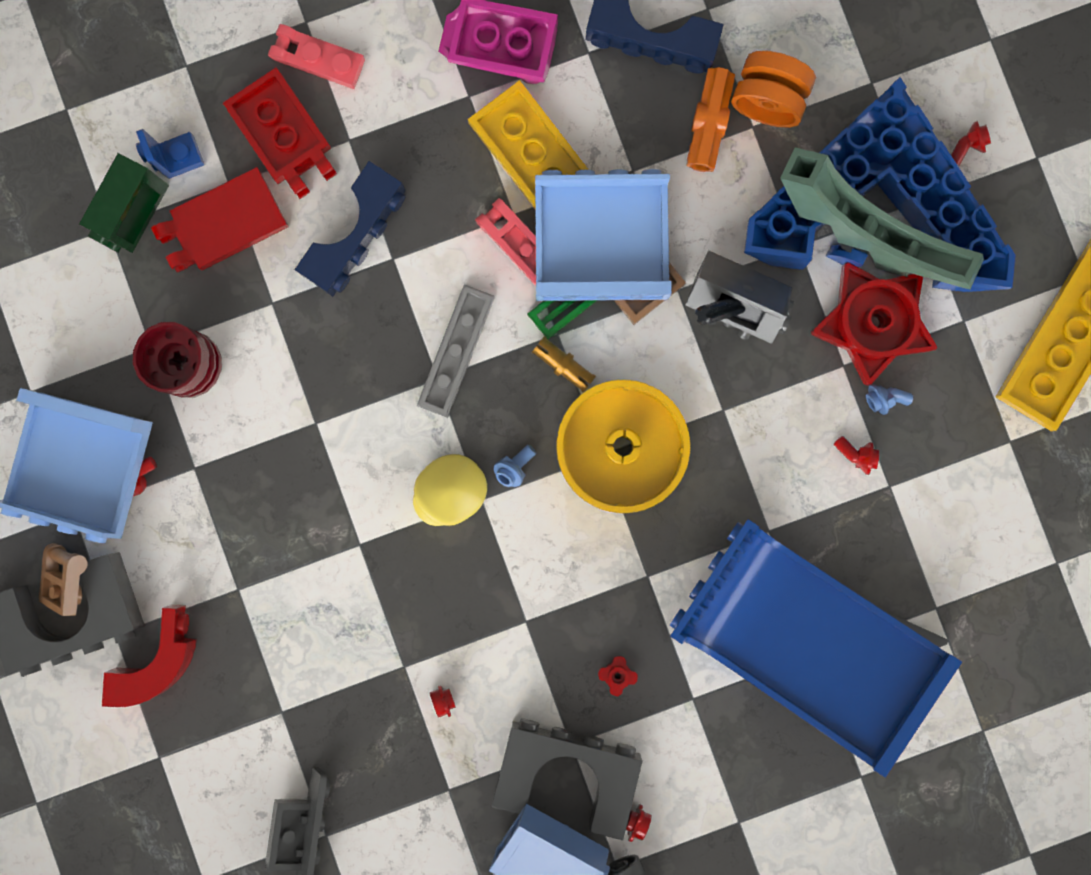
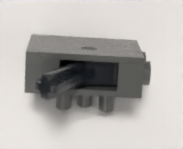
[685,250,794,344]

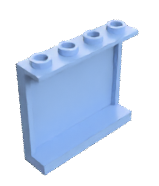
[535,169,672,301]
[0,388,153,543]

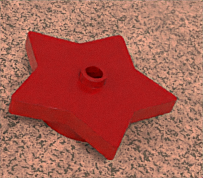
[811,263,937,386]

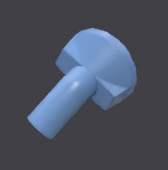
[866,384,913,415]
[494,444,537,487]

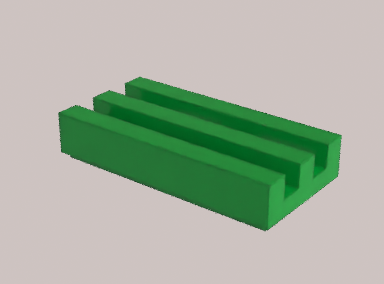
[527,300,598,340]

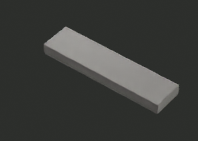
[417,284,495,418]

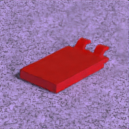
[223,67,337,199]
[151,167,289,273]

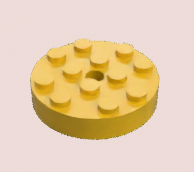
[557,380,690,513]

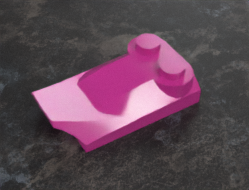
[438,0,558,84]

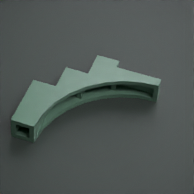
[780,147,984,290]

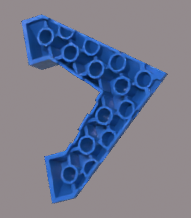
[744,77,1016,292]

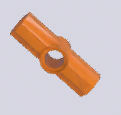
[686,67,735,172]

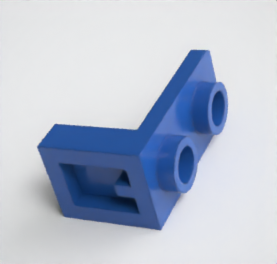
[136,129,205,179]

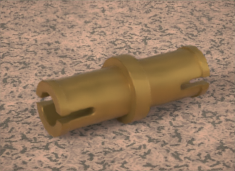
[531,336,596,392]

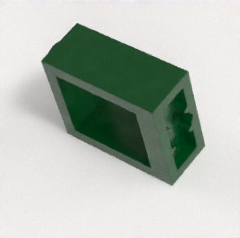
[79,153,169,253]

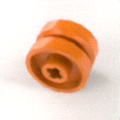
[731,51,816,128]

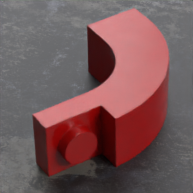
[102,605,197,707]

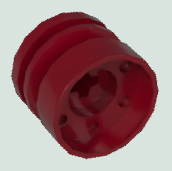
[133,322,222,398]

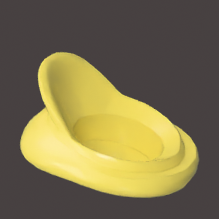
[413,454,487,526]

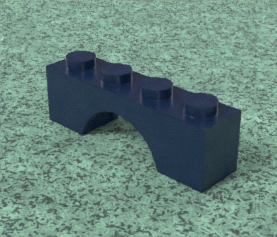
[585,0,724,74]
[294,161,406,297]

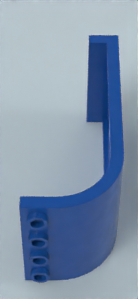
[669,519,962,778]

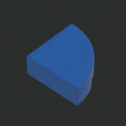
[826,245,868,268]

